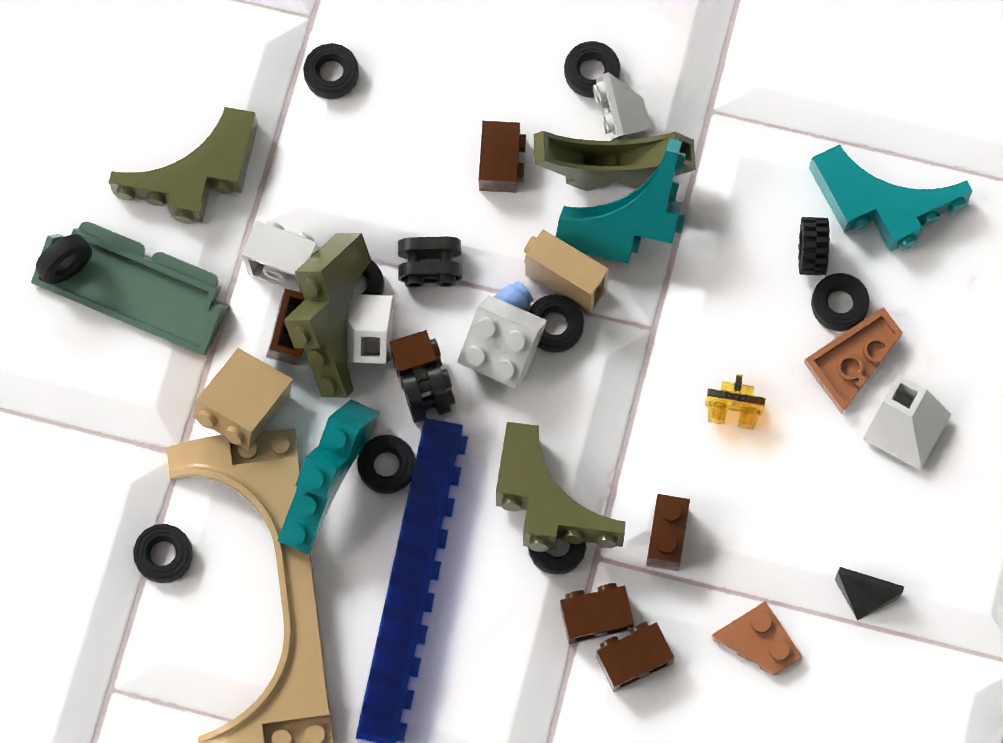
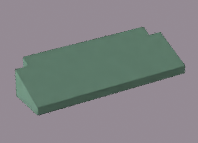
[31,221,230,356]

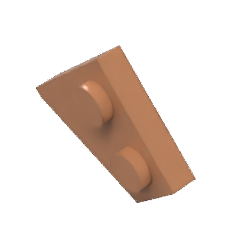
[711,601,802,676]

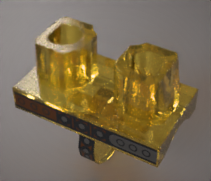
[704,374,766,430]

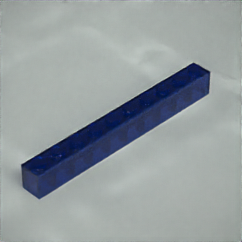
[355,418,469,743]

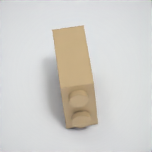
[523,229,609,314]
[193,347,293,450]

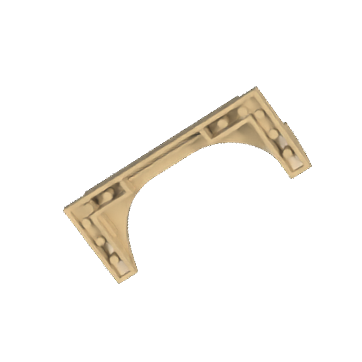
[166,428,334,743]

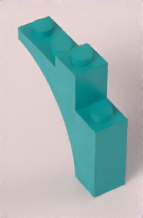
[555,138,686,264]
[809,144,973,252]
[277,399,380,554]

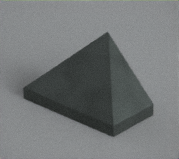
[835,567,904,621]

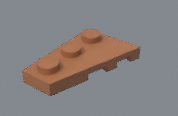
[804,307,903,414]

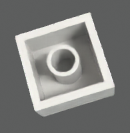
[241,220,318,293]
[457,295,547,389]

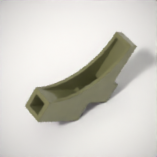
[108,107,258,224]
[533,131,696,191]
[284,233,372,398]
[496,422,626,552]

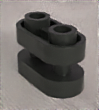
[397,236,462,288]
[400,364,456,424]

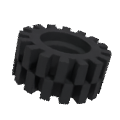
[798,217,830,275]

